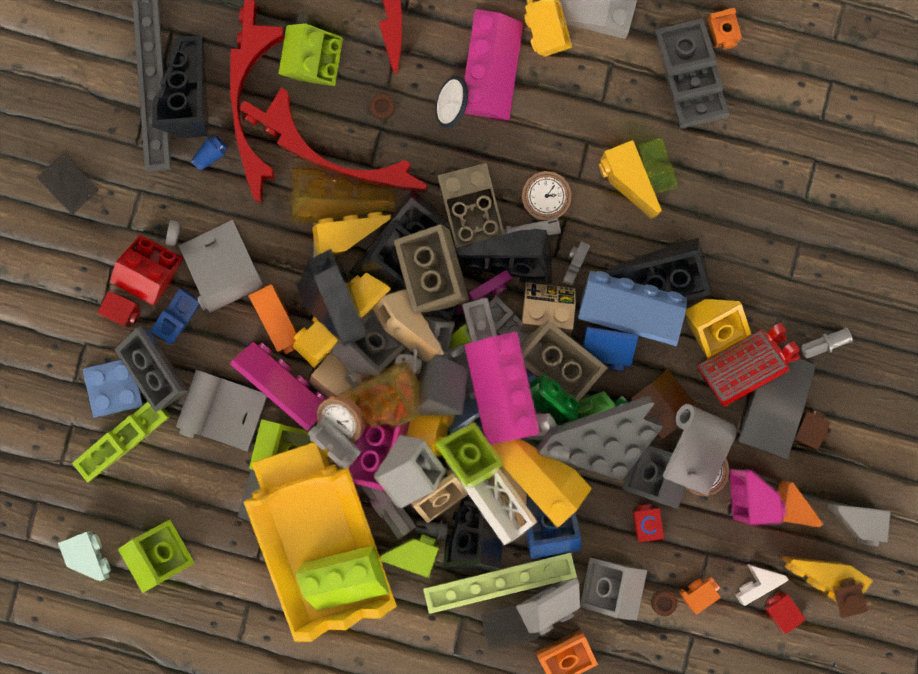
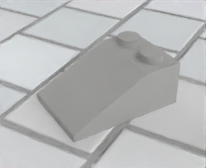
[560,0,637,40]

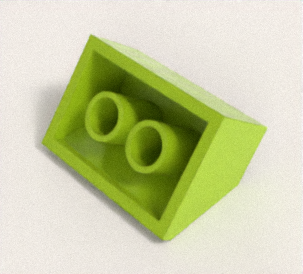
[296,545,390,611]

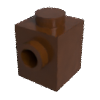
[794,409,831,450]

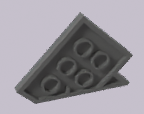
[536,396,663,480]

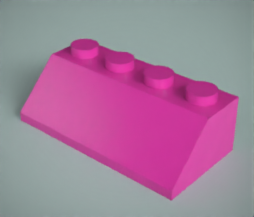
[464,9,524,120]
[464,332,539,445]
[230,342,327,431]
[349,381,415,491]
[729,469,786,525]

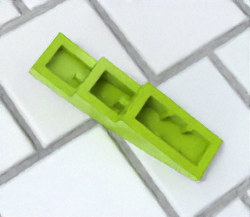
[72,402,171,483]

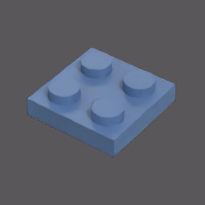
[83,360,144,418]

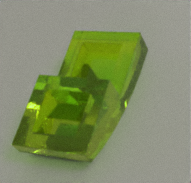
[637,137,678,194]

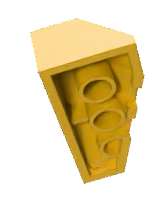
[491,439,592,527]

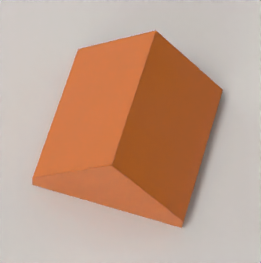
[777,481,823,527]
[535,629,598,674]

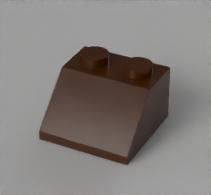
[628,369,698,439]

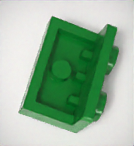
[529,374,579,424]

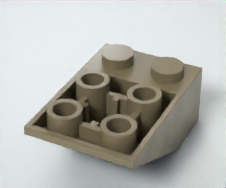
[437,163,505,248]

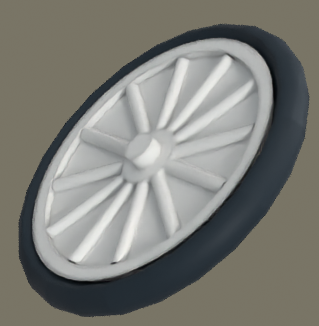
[435,76,468,128]

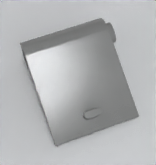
[179,220,265,313]
[176,370,268,452]
[662,404,736,495]

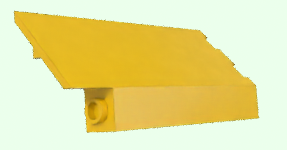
[244,442,397,642]

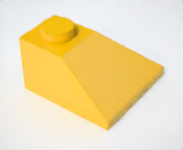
[685,299,752,359]

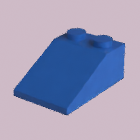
[525,494,581,559]

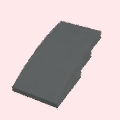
[655,18,729,129]
[738,359,816,459]

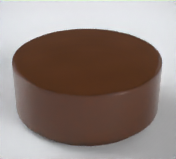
[370,94,395,120]
[651,590,677,616]

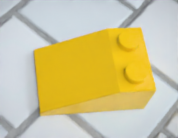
[598,140,662,219]

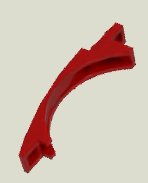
[230,0,285,204]
[239,88,428,193]

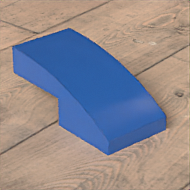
[151,288,200,345]

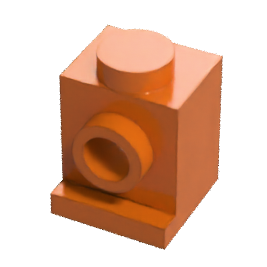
[707,8,742,49]
[678,577,721,615]

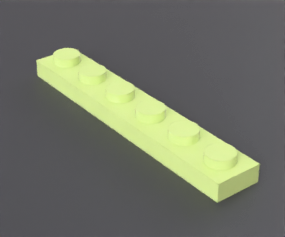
[423,552,577,614]

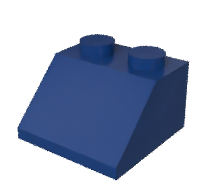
[581,327,638,371]

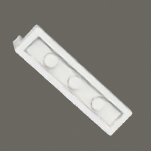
[446,460,537,545]

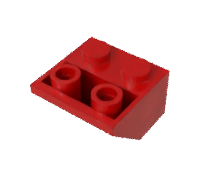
[110,234,183,306]

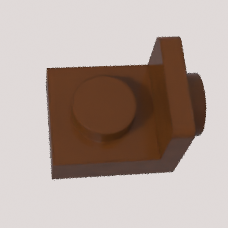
[832,578,868,618]

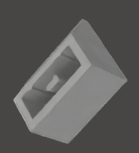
[374,435,446,508]

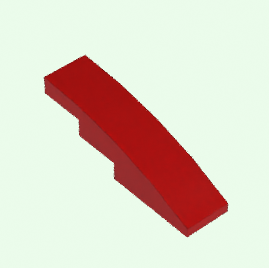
[379,0,403,74]

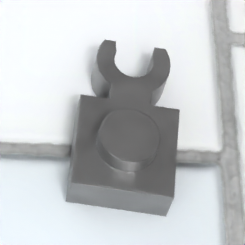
[562,241,590,286]

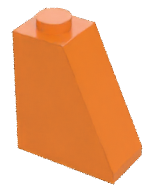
[249,284,298,355]

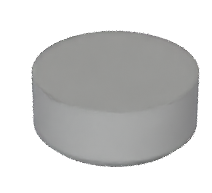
[166,220,180,246]

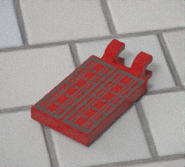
[696,322,800,407]

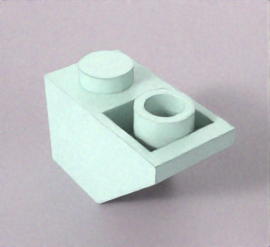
[58,530,111,581]

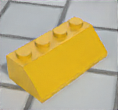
[293,273,390,368]

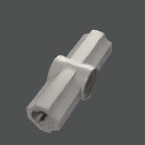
[360,485,416,539]

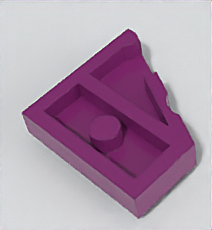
[454,270,512,317]

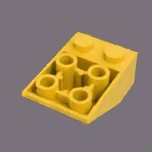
[781,556,873,602]

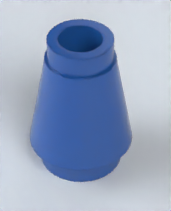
[191,134,228,171]

